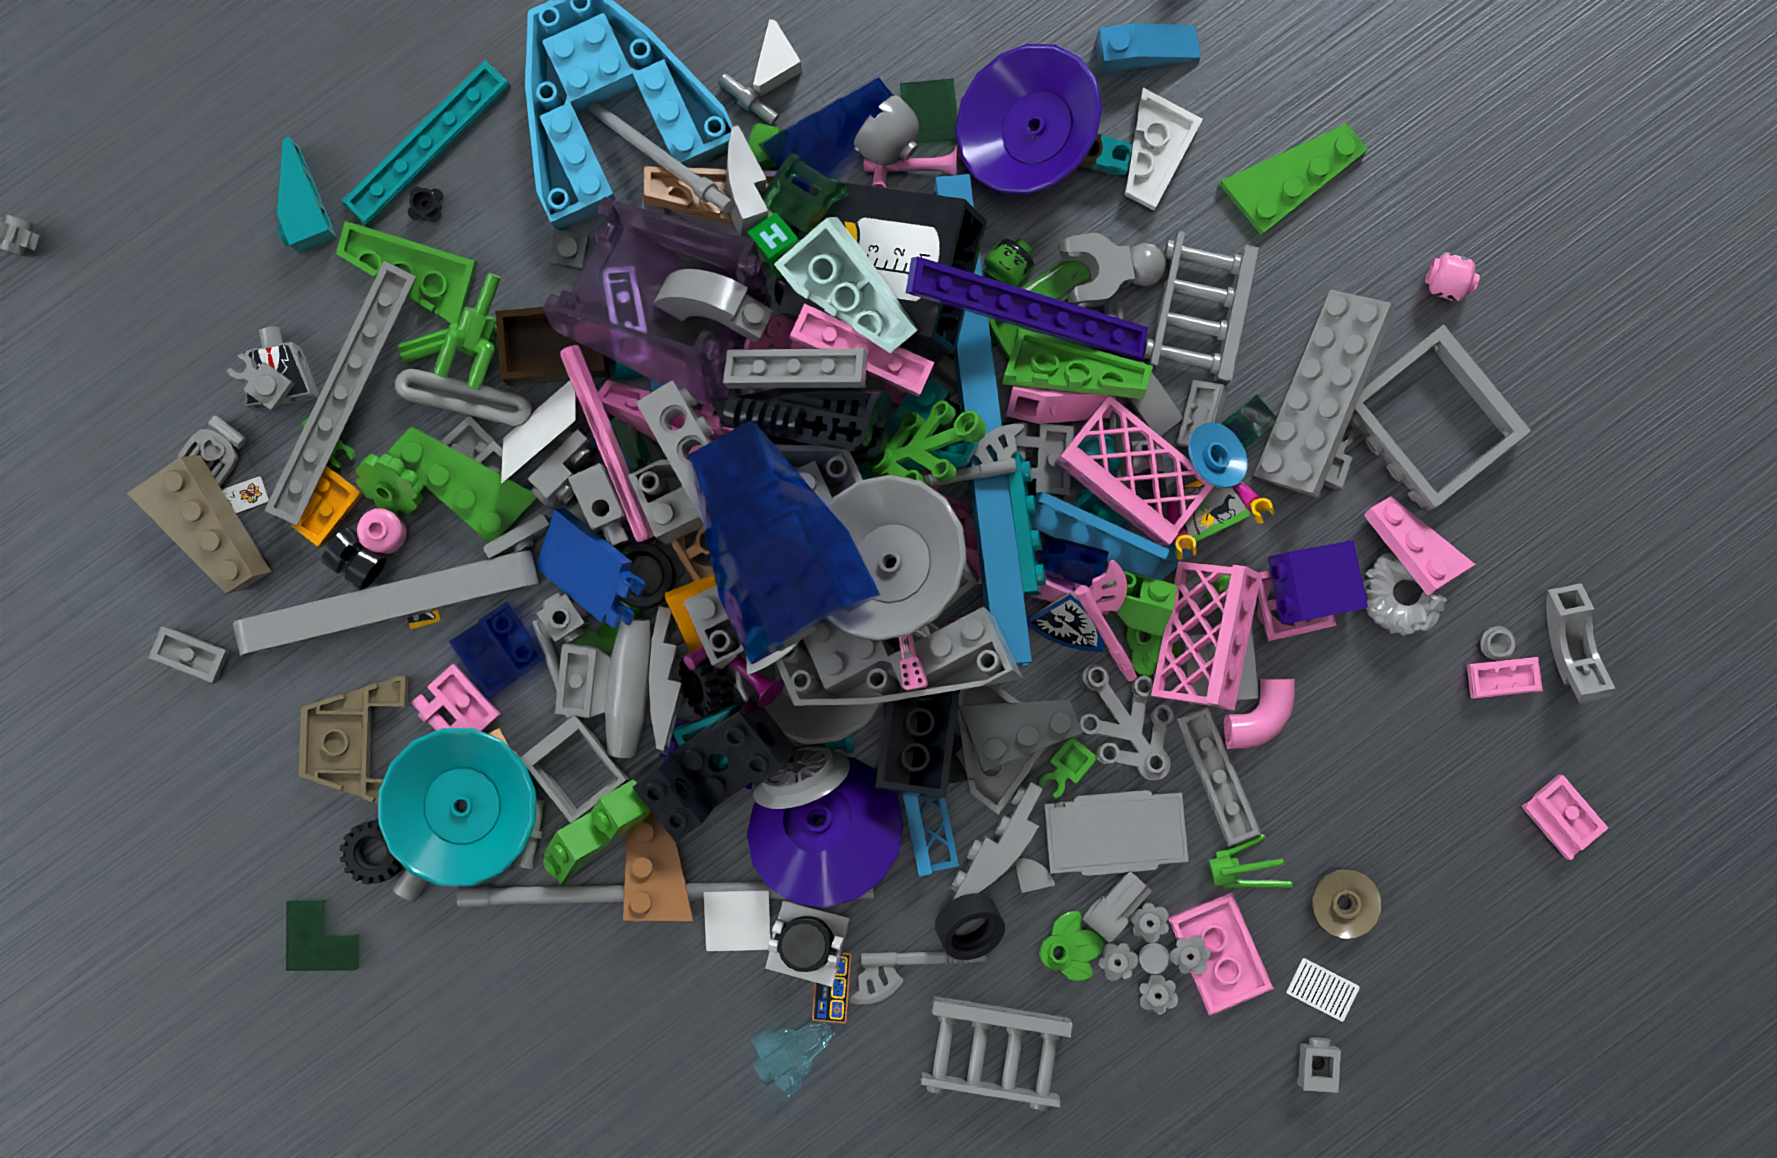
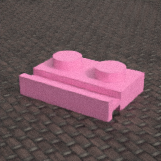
[1521,774,1608,860]

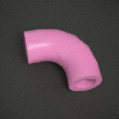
[1223,679,1295,749]

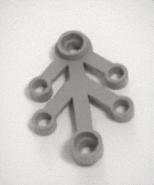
[1078,664,1174,781]

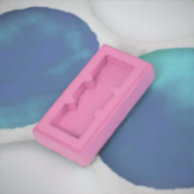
[1467,657,1543,699]

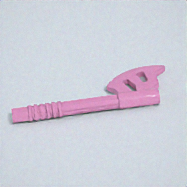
[1075,560,1138,682]

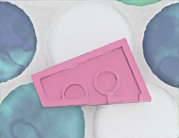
[1364,496,1476,596]

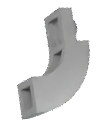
[653,269,774,343]
[1546,583,1616,704]

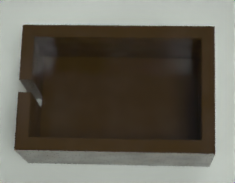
[495,302,610,386]

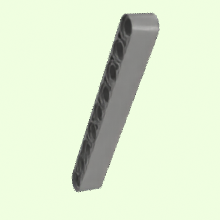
[232,551,539,656]

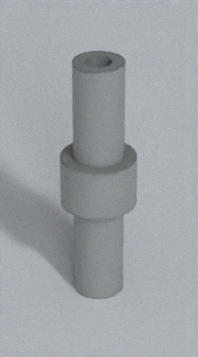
[718,73,779,125]

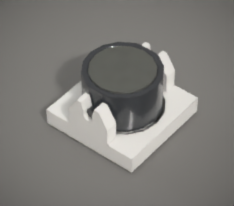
[765,900,850,987]

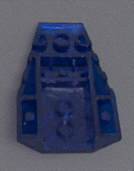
[689,419,881,664]

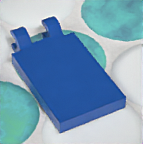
[535,508,645,628]

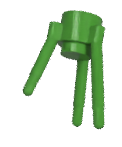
[1209,834,1293,889]

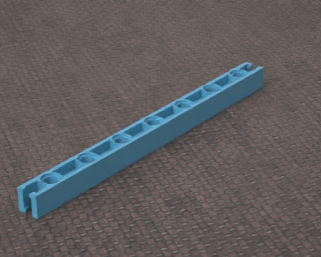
[933,174,1032,668]

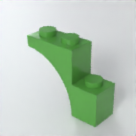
[542,779,650,884]

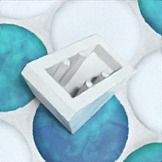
[753,19,802,96]

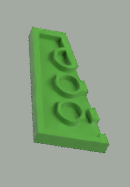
[1219,123,1368,236]
[1002,328,1153,399]

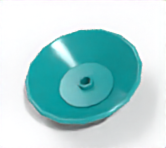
[378,728,536,887]

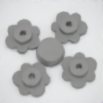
[1098,902,1211,1014]

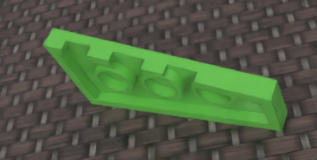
[336,221,478,324]
[387,426,537,543]

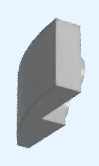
[1125,362,1183,436]

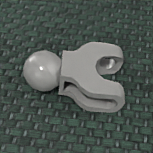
[1058,233,1166,309]

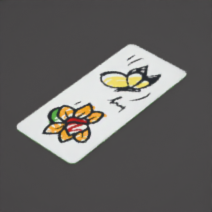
[222,477,269,513]

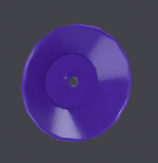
[955,43,1103,195]
[747,757,904,908]

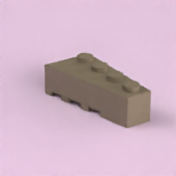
[127,455,272,594]

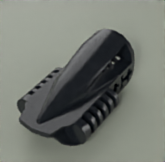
[711,388,892,462]

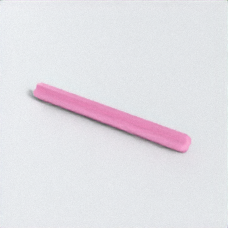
[560,345,655,542]

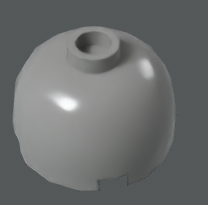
[854,95,919,166]

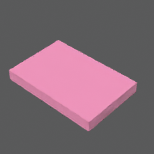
[1168,892,1274,1016]

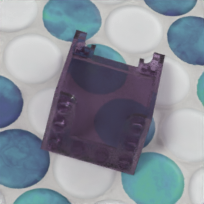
[543,197,771,410]

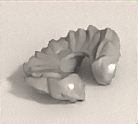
[1363,552,1447,636]

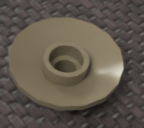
[1312,869,1382,939]

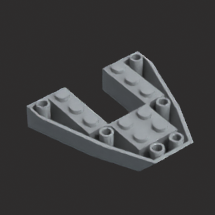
[628,445,863,670]
[776,591,1024,706]

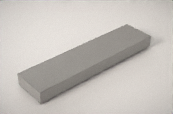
[1176,706,1261,847]

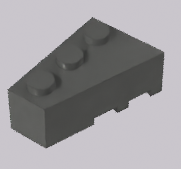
[958,700,1083,771]

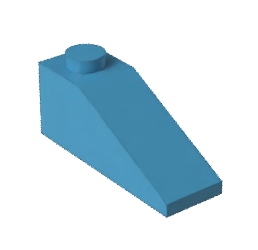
[1095,23,1201,74]

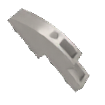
[950,781,1043,900]

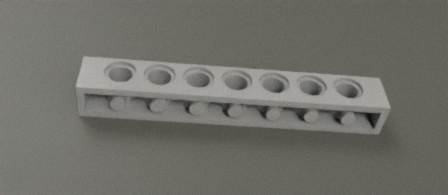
[636,380,818,652]

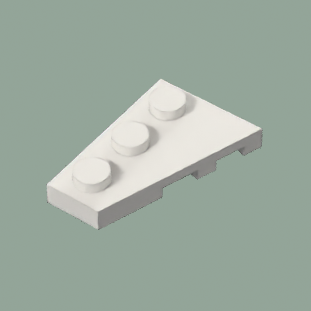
[1124,88,1203,210]

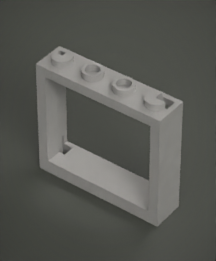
[1349,324,1531,511]

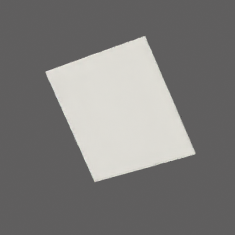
[704,890,771,951]

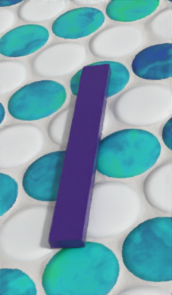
[905,256,1148,361]

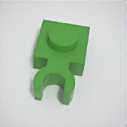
[1038,737,1098,798]

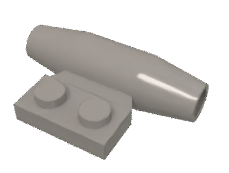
[555,617,651,758]

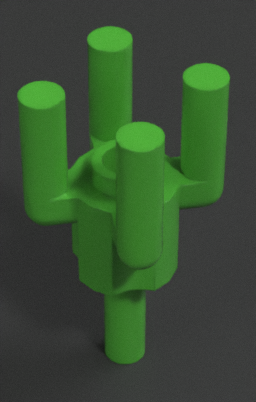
[434,272,501,390]

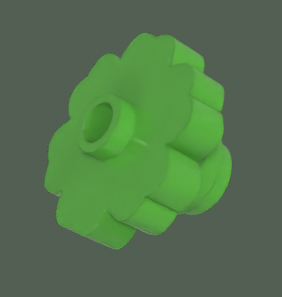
[356,454,424,514]

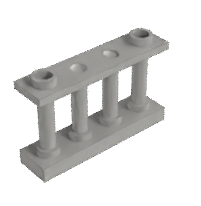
[1143,231,1259,386]
[723,348,885,393]
[920,996,1073,1111]

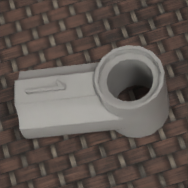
[1083,871,1152,943]

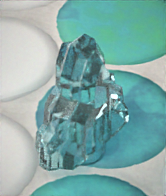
[750,1022,833,1097]

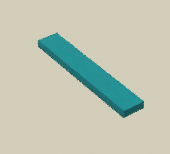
[341,60,511,228]

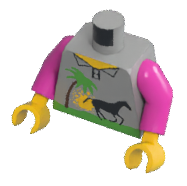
[1166,466,1275,560]

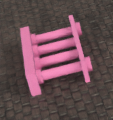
[789,304,934,405]

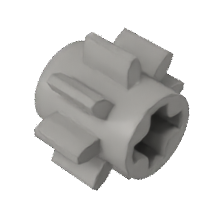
[0,215,40,256]

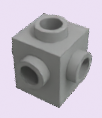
[536,593,590,644]

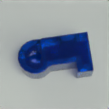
[1038,538,1109,588]

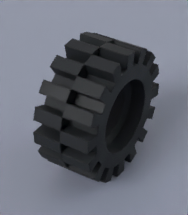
[679,658,735,717]
[339,820,402,884]

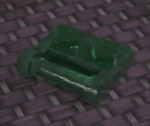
[761,153,845,235]

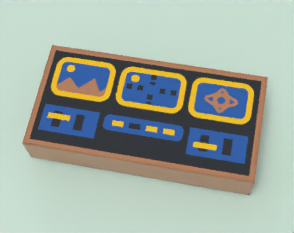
[812,952,852,1024]

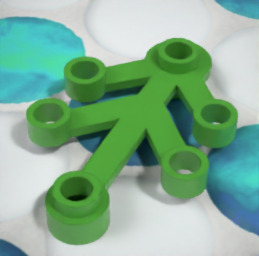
[864,400,986,484]

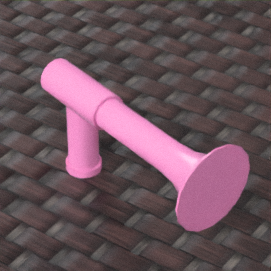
[864,146,958,188]

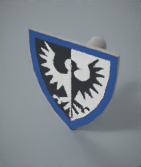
[1026,592,1104,652]

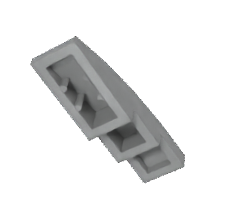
[649,606,685,755]

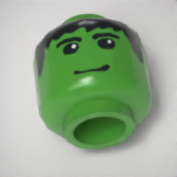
[984,238,1035,287]

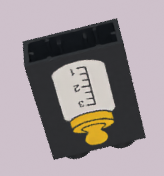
[774,178,987,354]

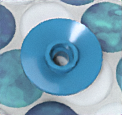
[1188,422,1248,488]

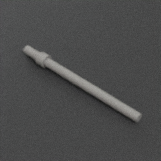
[588,101,734,213]

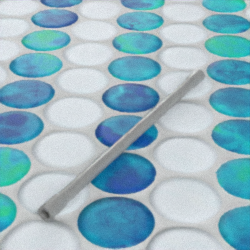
[457,882,874,907]

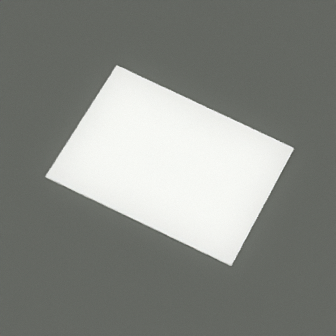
[501,380,576,484]

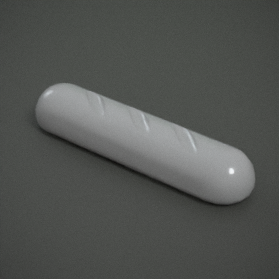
[394,369,532,426]

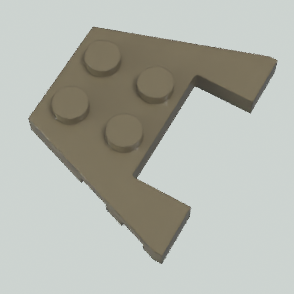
[299,675,409,803]

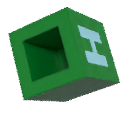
[748,213,799,278]

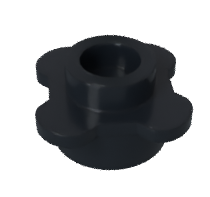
[408,186,444,222]

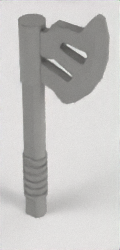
[923,424,1025,488]
[848,951,986,1005]

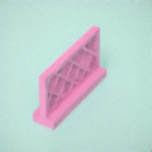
[1055,396,1214,547]
[1151,562,1262,711]

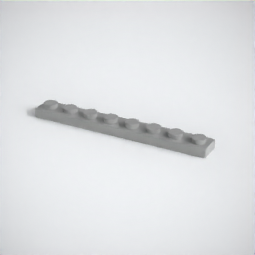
[264,261,416,525]

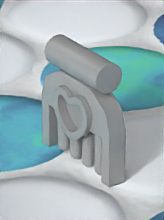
[178,416,247,486]

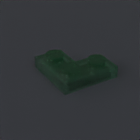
[286,900,359,971]

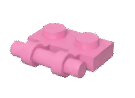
[411,664,501,732]

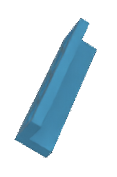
[1032,492,1170,578]
[903,795,959,876]

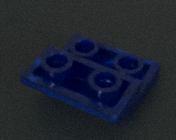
[449,602,546,699]

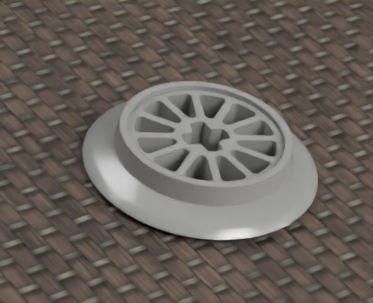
[753,745,850,809]

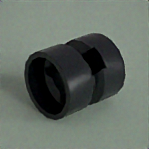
[321,527,388,590]

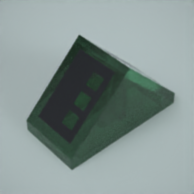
[1221,394,1277,448]

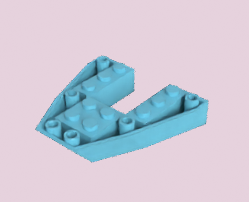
[525,0,733,230]

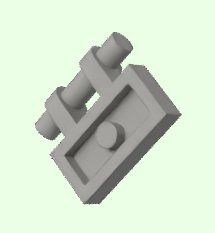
[1014,422,1074,496]

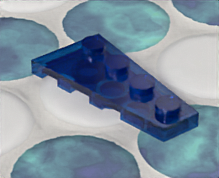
[758,77,894,196]

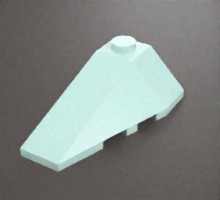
[774,217,918,353]

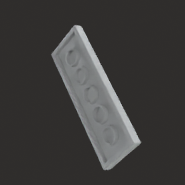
[1253,289,1396,497]

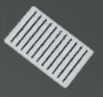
[1286,958,1360,1022]

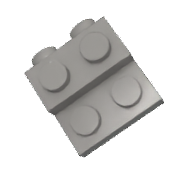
[528,429,599,510]

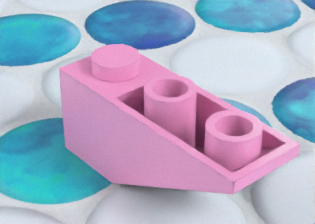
[1006,386,1116,424]

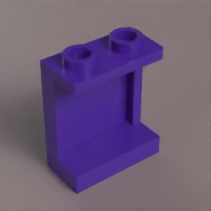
[1268,540,1368,625]

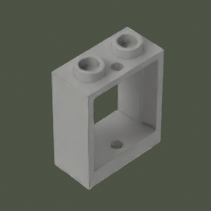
[520,715,630,823]

